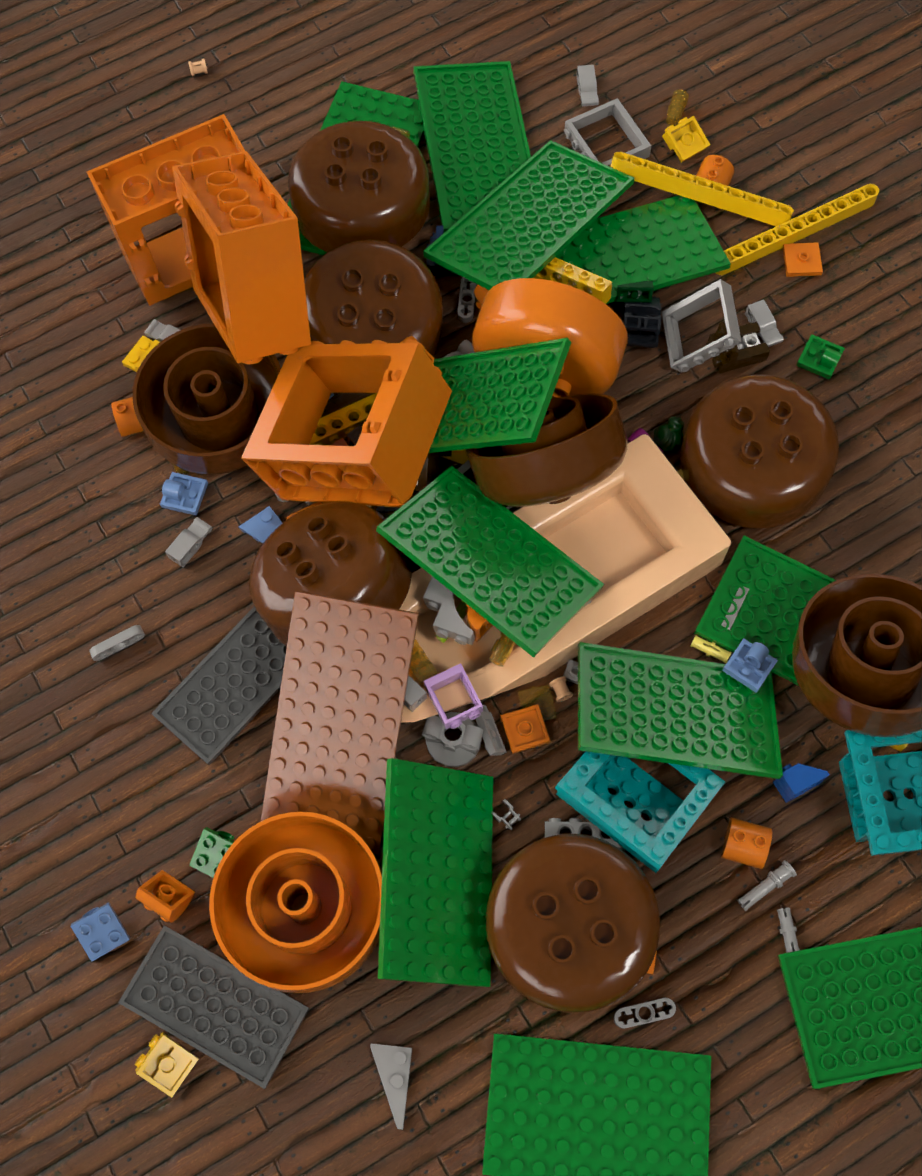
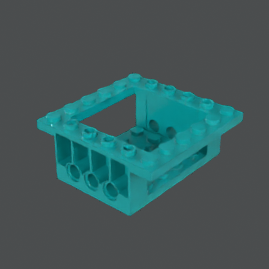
[839,730,922,856]
[555,751,725,873]

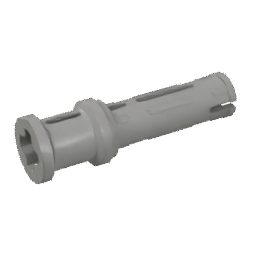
[737,860,797,911]

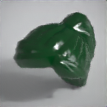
[653,416,684,452]

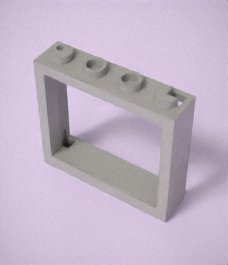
[563,98,651,167]
[662,279,742,373]

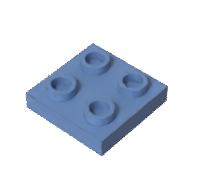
[160,472,208,516]
[722,638,778,692]
[70,903,130,962]

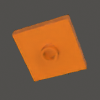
[783,243,823,277]
[500,704,551,754]

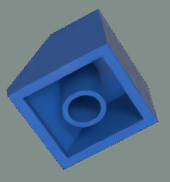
[773,763,830,803]

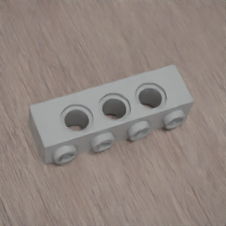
[545,818,626,850]

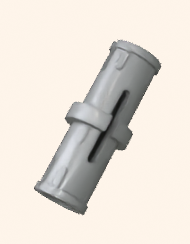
[777,908,800,953]

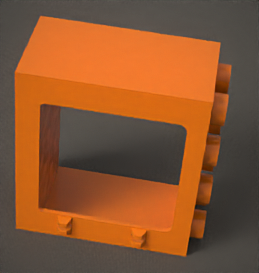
[87,114,245,306]
[172,151,311,364]
[241,339,452,507]

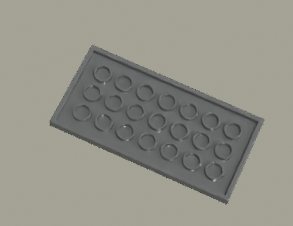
[151,606,287,765]
[118,925,310,1089]

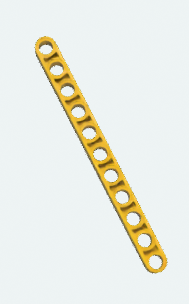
[610,152,794,226]
[716,184,879,275]

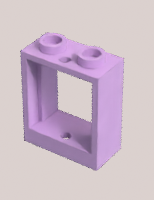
[424,663,483,729]

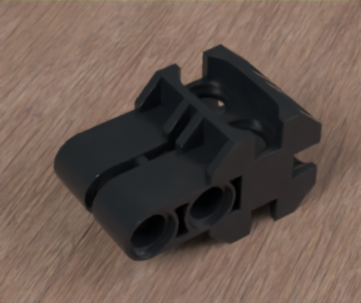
[622,297,661,348]

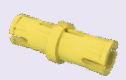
[690,635,732,663]

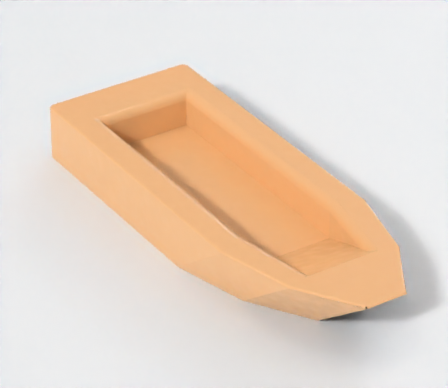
[399,434,731,723]

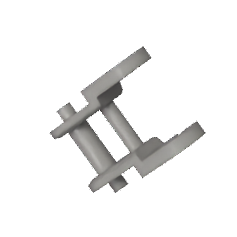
[491,799,521,830]

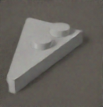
[370,1044,412,1130]

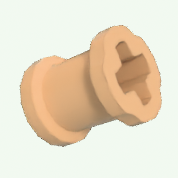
[188,58,208,77]
[549,677,573,702]

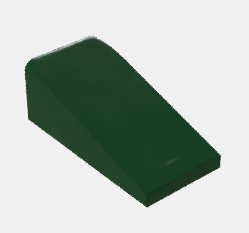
[616,281,654,302]

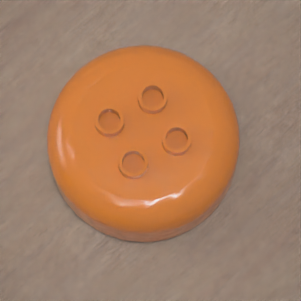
[472,278,628,399]
[209,812,382,993]

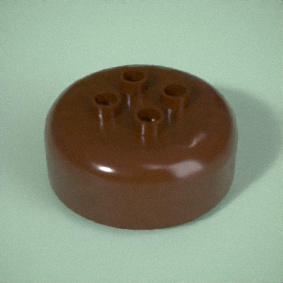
[288,121,430,252]
[304,239,443,356]
[132,324,281,475]
[680,375,839,528]
[465,393,628,507]
[249,501,412,646]
[792,574,922,737]
[486,834,660,1013]

